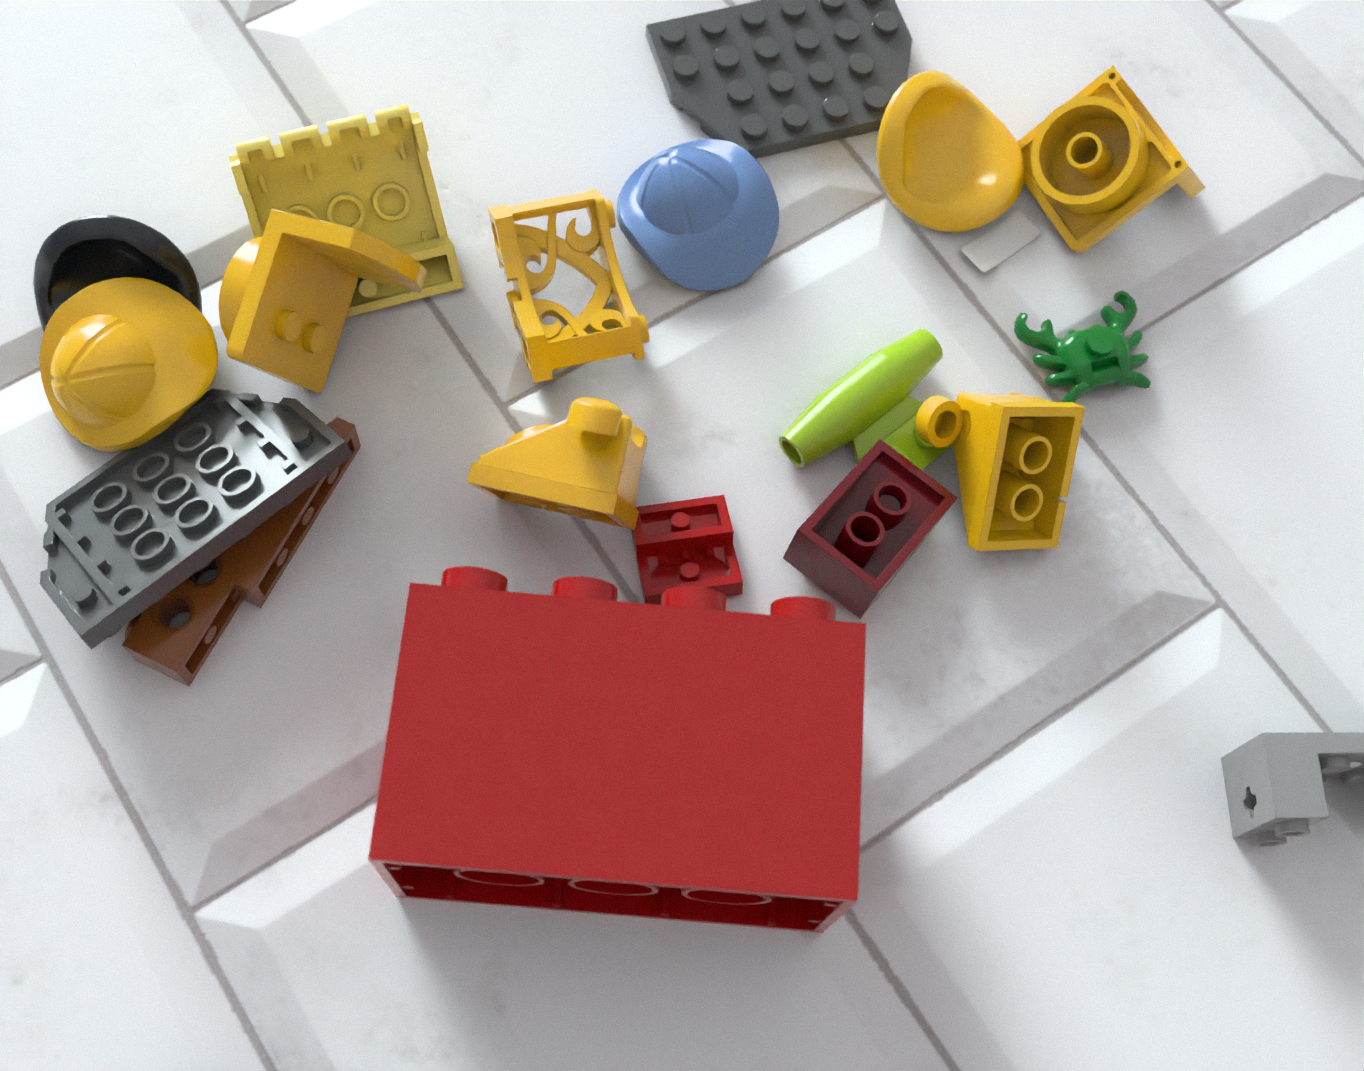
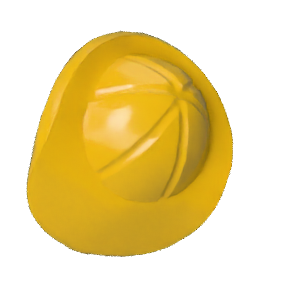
[876,71,1025,232]
[39,277,218,452]

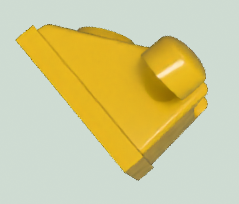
[915,392,1085,551]
[467,397,648,530]

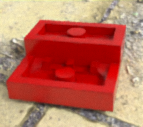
[631,495,743,605]

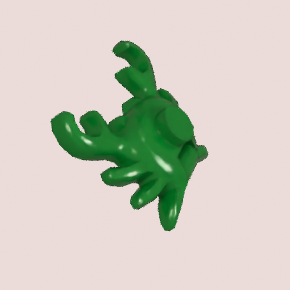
[1014,291,1151,403]

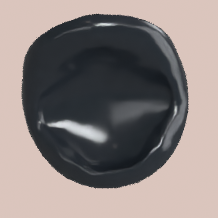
[33,215,203,332]

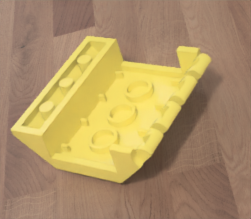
[228,104,464,318]

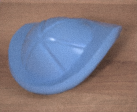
[616,139,779,291]

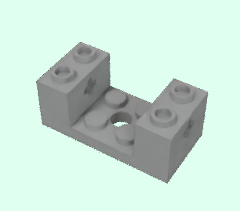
[1221,732,1364,847]

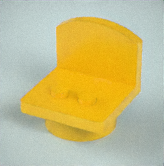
[1017,65,1206,253]
[218,209,427,393]

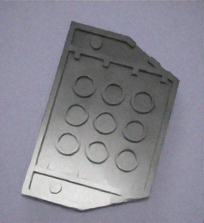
[645,0,912,159]
[40,388,353,650]

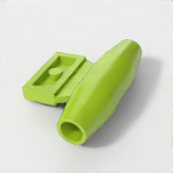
[779,329,952,470]

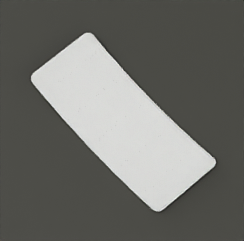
[960,209,1041,273]

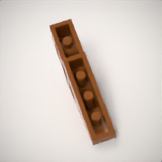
[122,417,361,686]

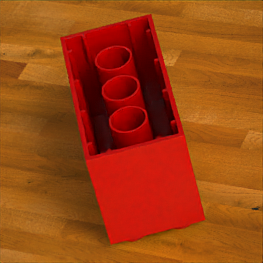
[368,566,866,933]

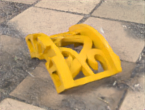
[488,189,649,383]

